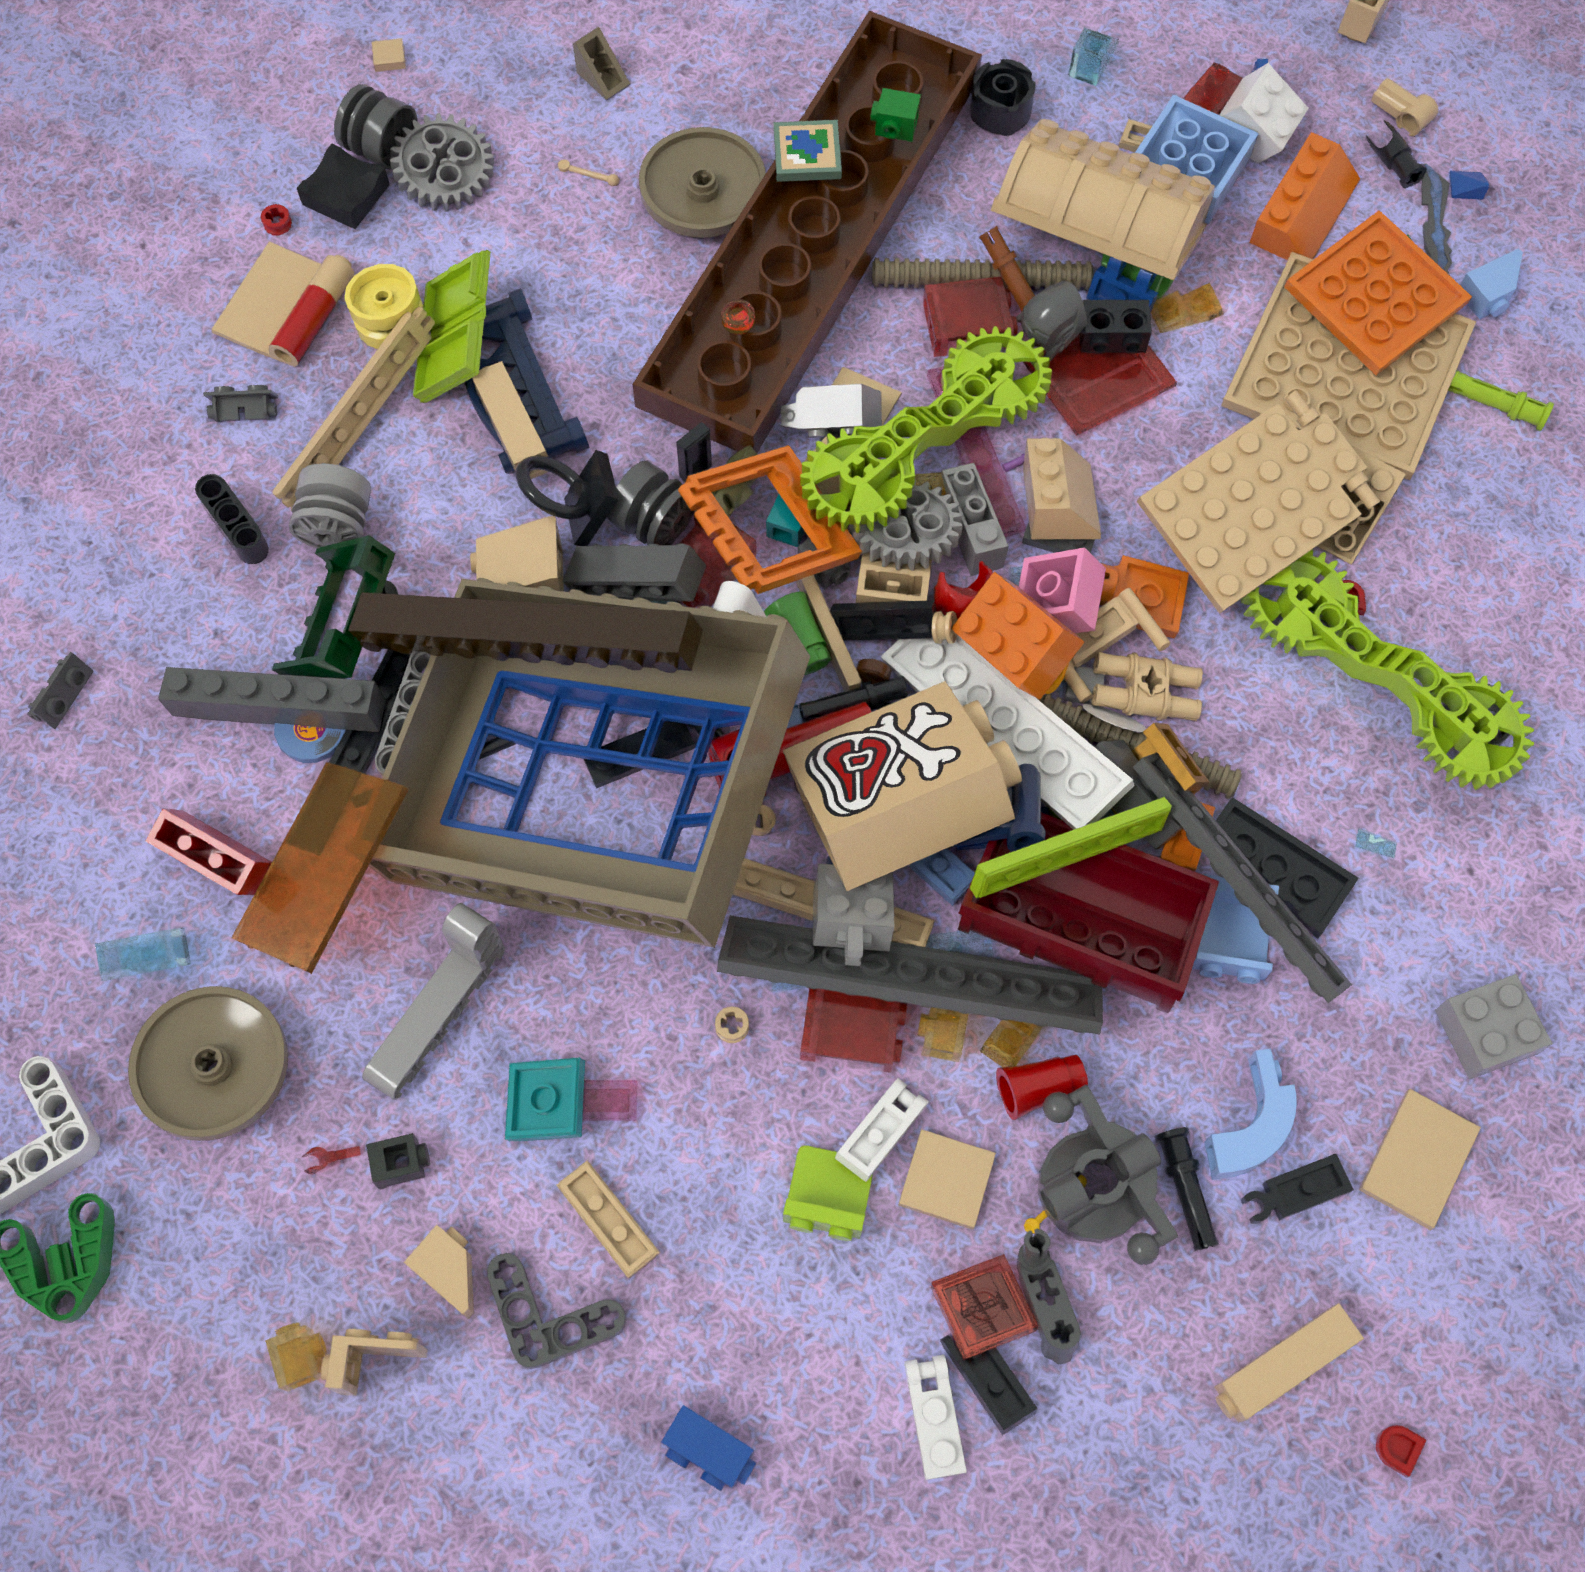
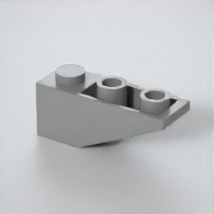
[941,463,1009,576]

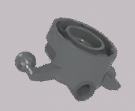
[1038,1085,1178,1265]

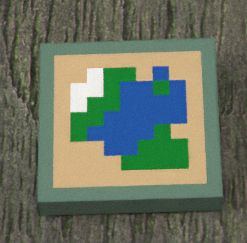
[773,120,842,182]

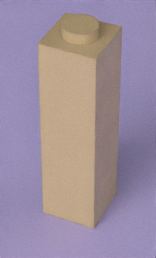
[472,361,548,479]
[1214,1303,1364,1423]

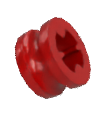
[260,204,292,236]

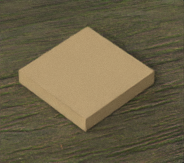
[898,1129,996,1230]

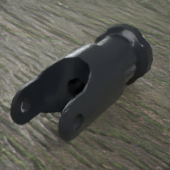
[1366,120,1427,188]

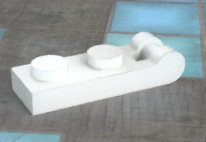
[835,1078,929,1182]
[904,1354,967,1480]

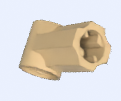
[1371,78,1438,136]

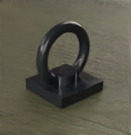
[516,450,619,546]

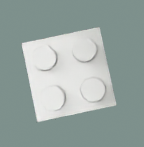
[1219,63,1309,163]

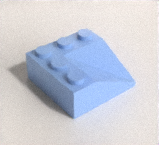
[1135,95,1259,224]

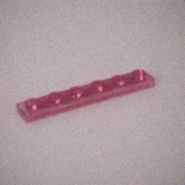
[927,366,1026,537]

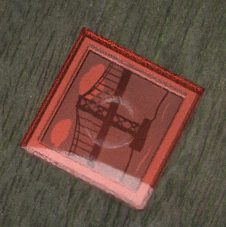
[931,1254,1039,1360]

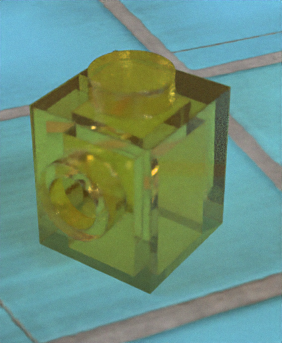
[917,1007,968,1063]
[265,1323,327,1392]

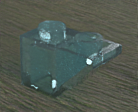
[1068,27,1119,86]

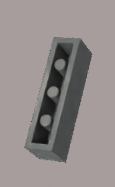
[562,543,706,601]

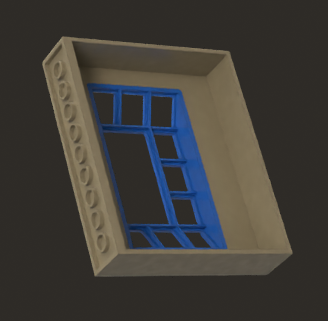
[352,578,810,948]

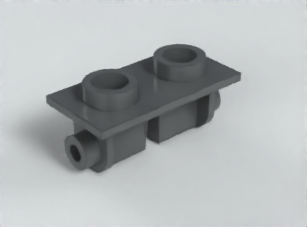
[203,385,278,422]
[27,652,94,729]

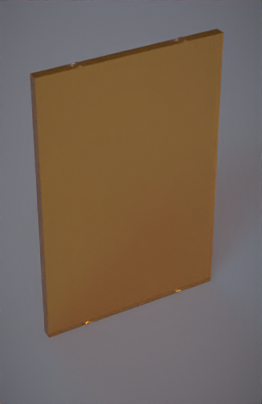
[231,762,409,974]

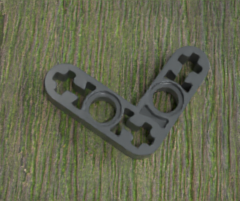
[487,1253,627,1369]

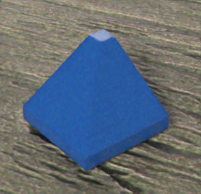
[1449,171,1489,200]

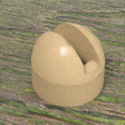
[752,805,776,836]

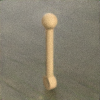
[558,160,619,186]

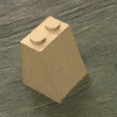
[470,516,564,591]

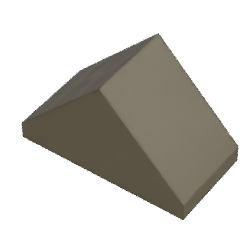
[573,27,630,100]

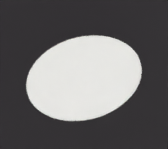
[1083,704,1146,732]

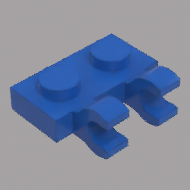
[1086,256,1158,314]

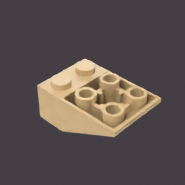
[1317,445,1406,565]
[856,552,932,603]

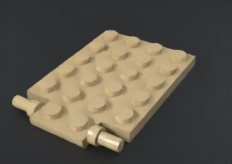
[1136,390,1380,614]

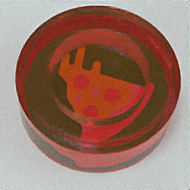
[721,299,755,334]

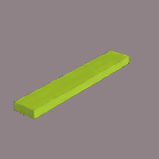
[970,797,1172,898]

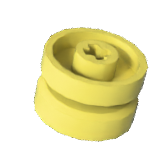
[344,264,423,349]

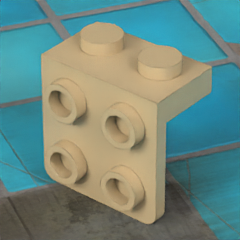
[321,1329,428,1396]

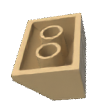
[1023,438,1101,539]

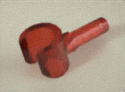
[302,1146,361,1174]

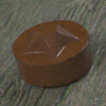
[856,659,892,684]

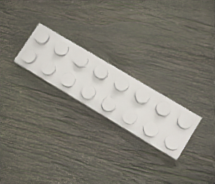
[881,635,1134,830]

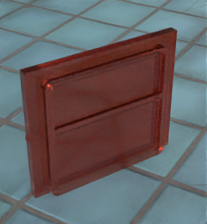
[1023,334,1177,436]

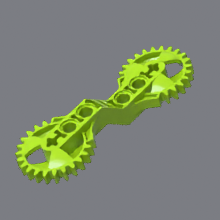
[800,326,1052,533]
[1241,549,1534,790]

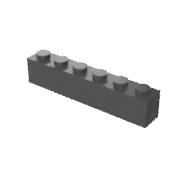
[158,667,386,732]

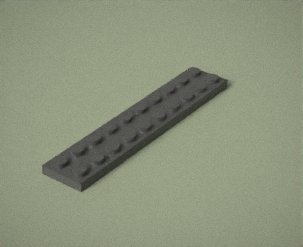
[717,915,1103,1035]

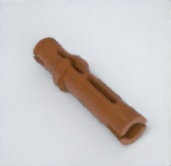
[979,226,1035,312]

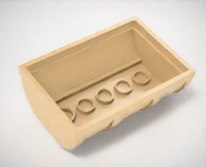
[991,119,1215,280]

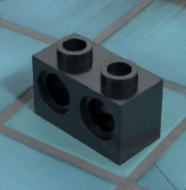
[1079,300,1152,354]

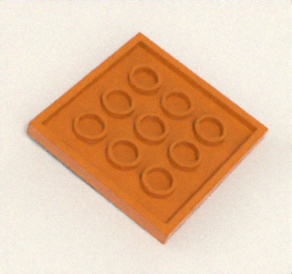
[1284,210,1472,376]

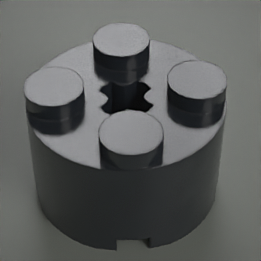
[970,59,1036,136]

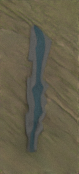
[1421,164,1452,275]

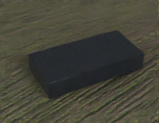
[676,422,712,482]

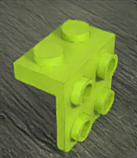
[783,1145,873,1241]

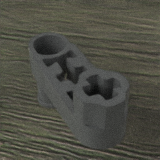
[1016,1229,1081,1364]

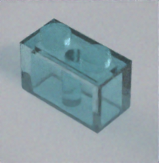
[95,927,191,981]

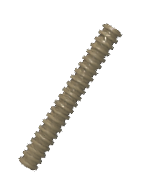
[872,258,1093,291]
[1037,694,1242,799]

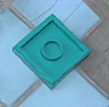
[505,1058,585,1141]

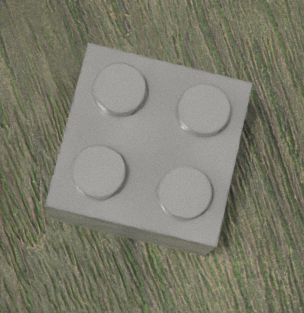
[1435,974,1553,1080]

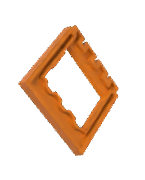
[678,445,862,594]

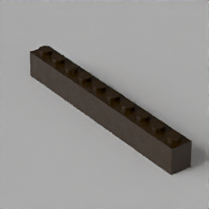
[348,592,703,673]

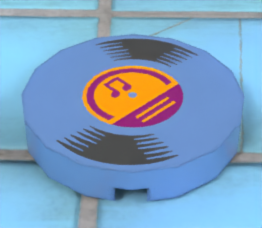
[274,723,346,763]

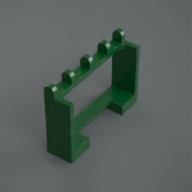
[272,535,396,679]

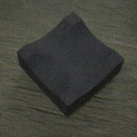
[296,144,390,230]

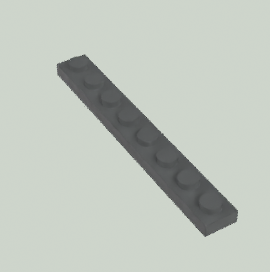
[1133,752,1352,1003]

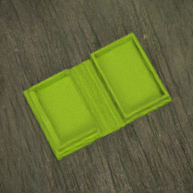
[413,250,491,403]

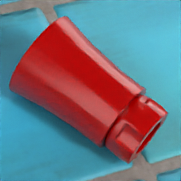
[996,1055,1088,1120]

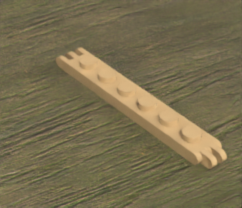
[273,307,435,511]

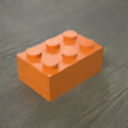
[951,571,1085,700]

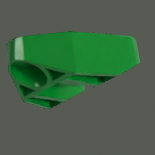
[0,1193,115,1323]

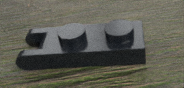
[940,1335,1038,1435]

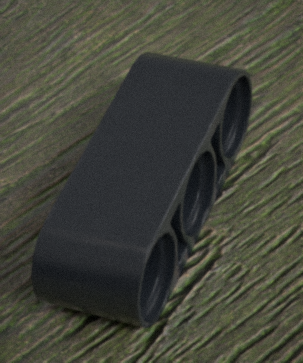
[195,474,269,564]

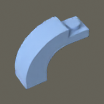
[1204,1049,1297,1180]

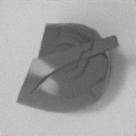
[1015,281,1087,362]

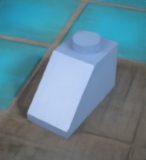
[1460,248,1523,320]

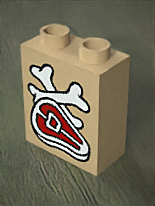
[783,681,1022,891]

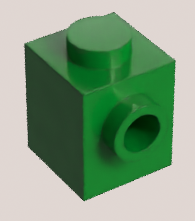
[871,88,921,142]

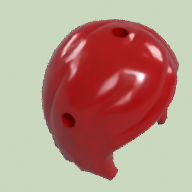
[933,561,993,620]

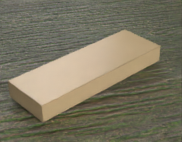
[556,1160,660,1279]

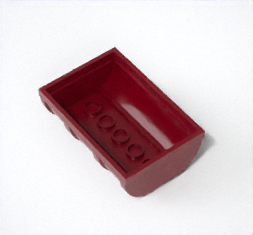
[958,812,1219,1014]

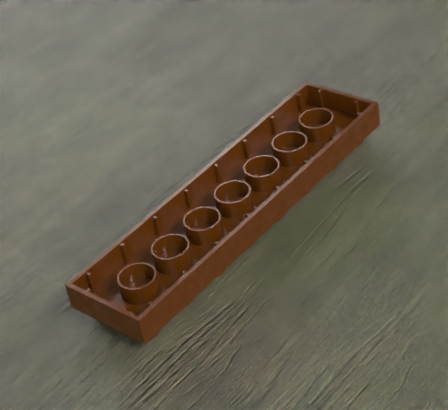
[632,11,982,453]

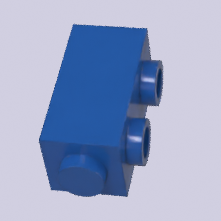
[661,1405,757,1491]

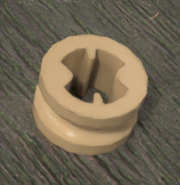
[932,611,957,644]
[715,1006,749,1043]

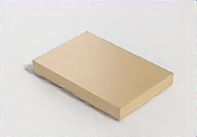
[1359,1089,1481,1230]

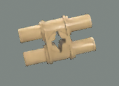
[1091,652,1203,721]

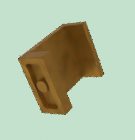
[1111,723,1209,815]

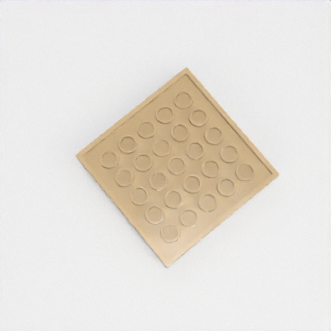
[1221,252,1476,480]

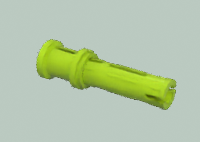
[1448,371,1555,431]

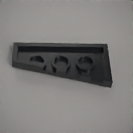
[1216,797,1359,939]

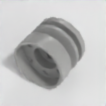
[289,463,372,548]

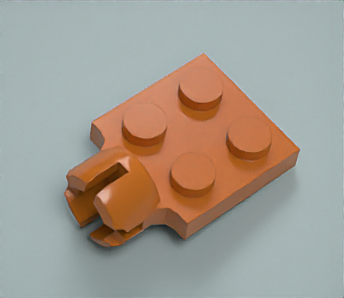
[1100,555,1189,639]

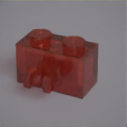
[1183,62,1243,115]

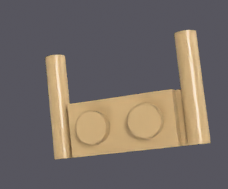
[1064,588,1171,703]

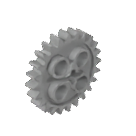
[390,113,494,212]
[849,480,962,571]

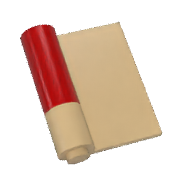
[211,241,354,367]

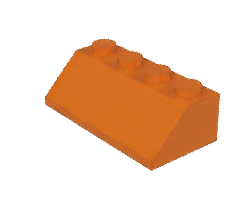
[1249,132,1360,260]

